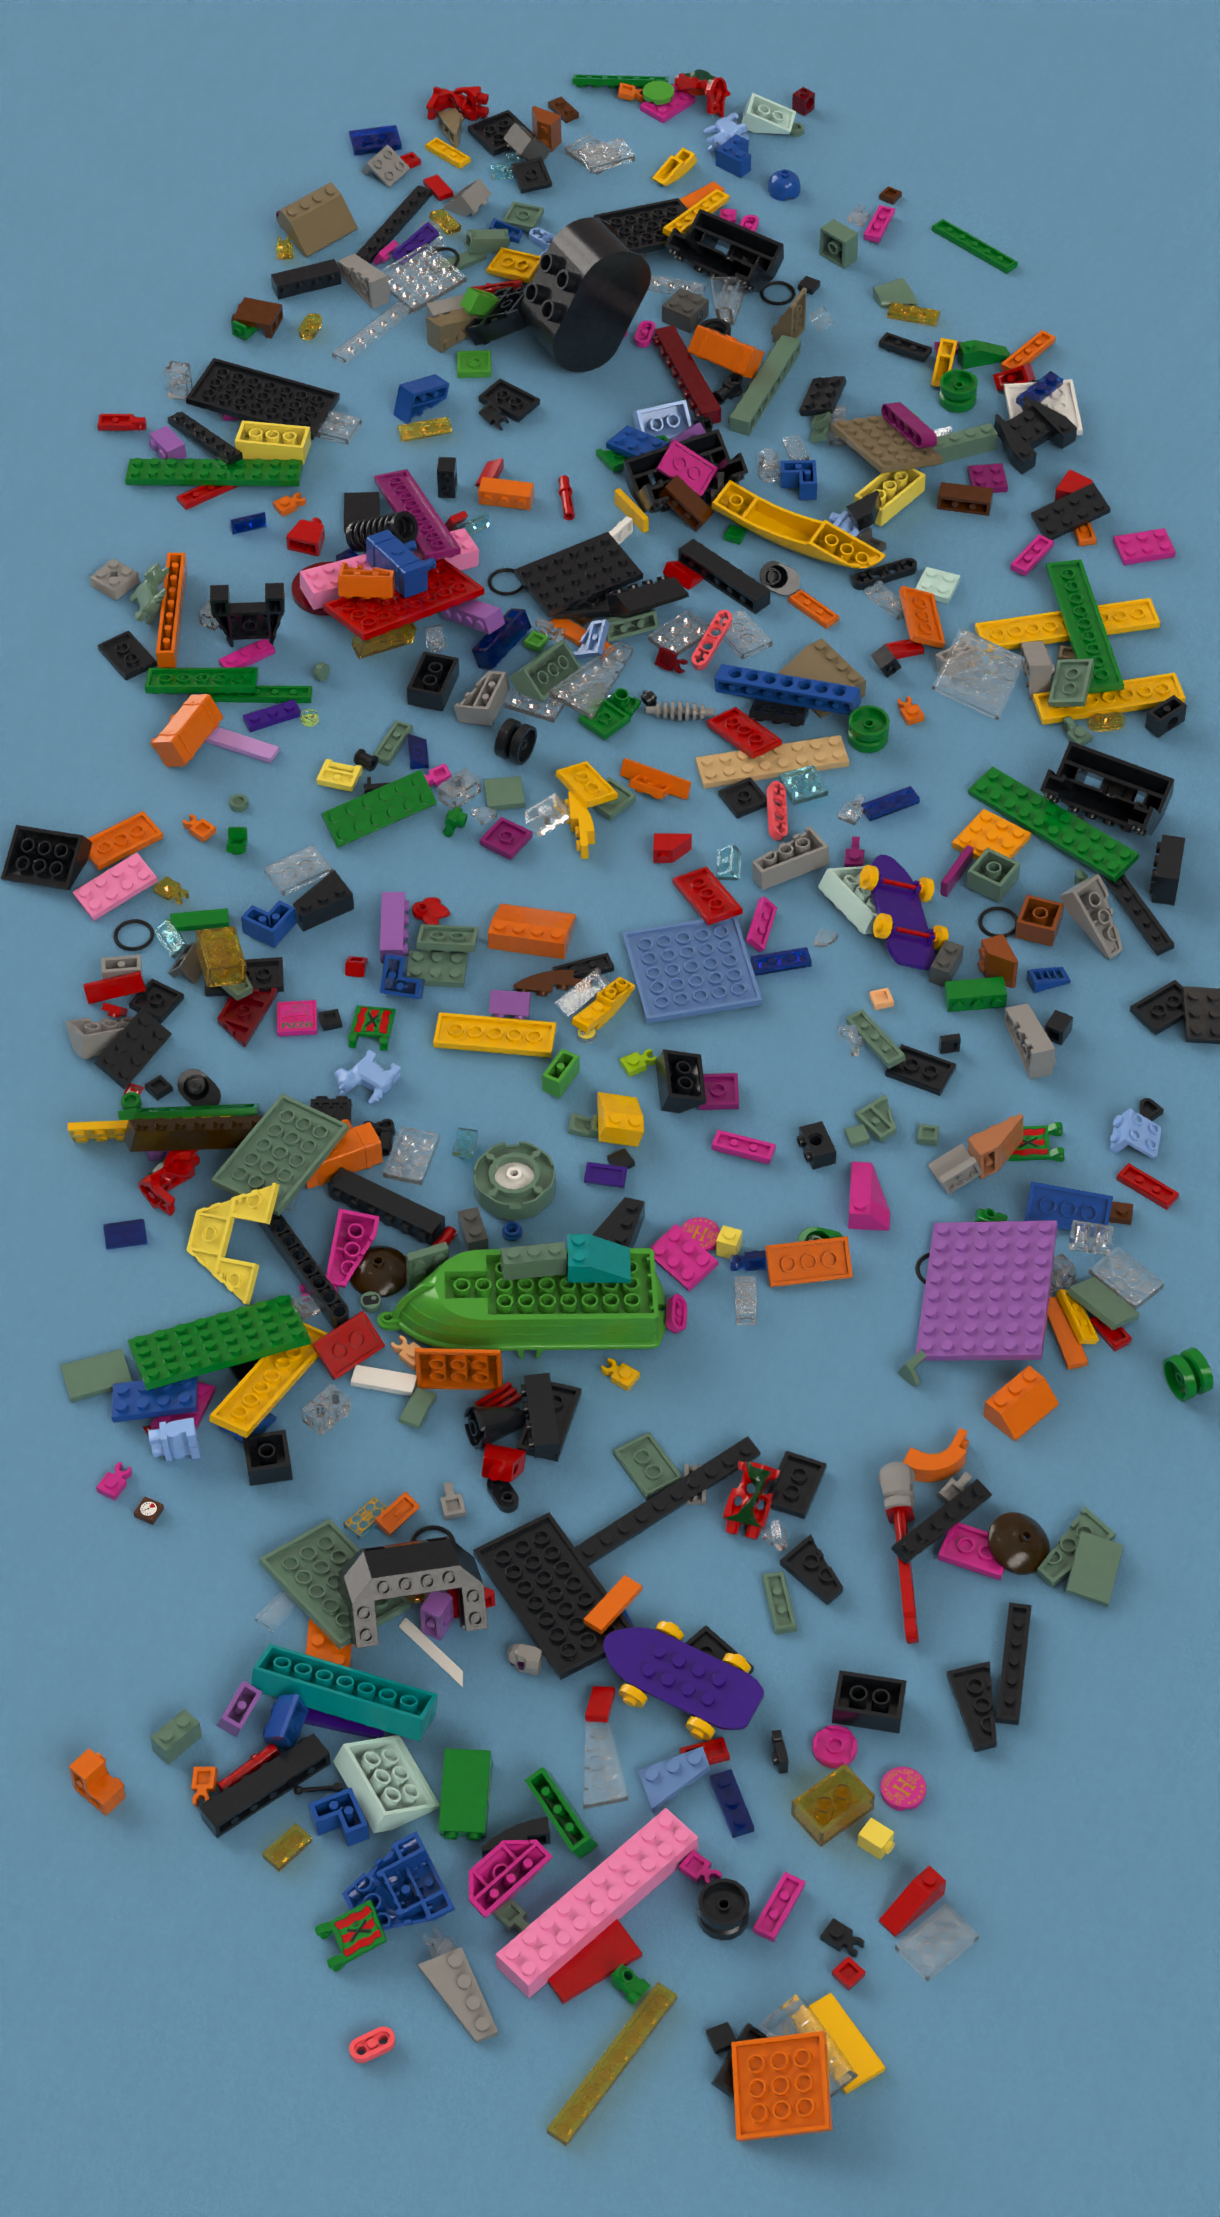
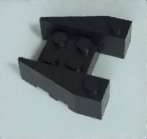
[466,287,528,345]
[994,396,1077,475]
[210,583,285,647]

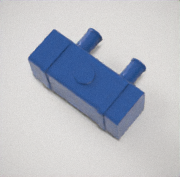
[366,530,436,598]

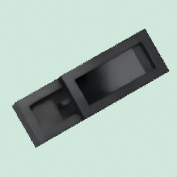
[482,1817,551,1858]

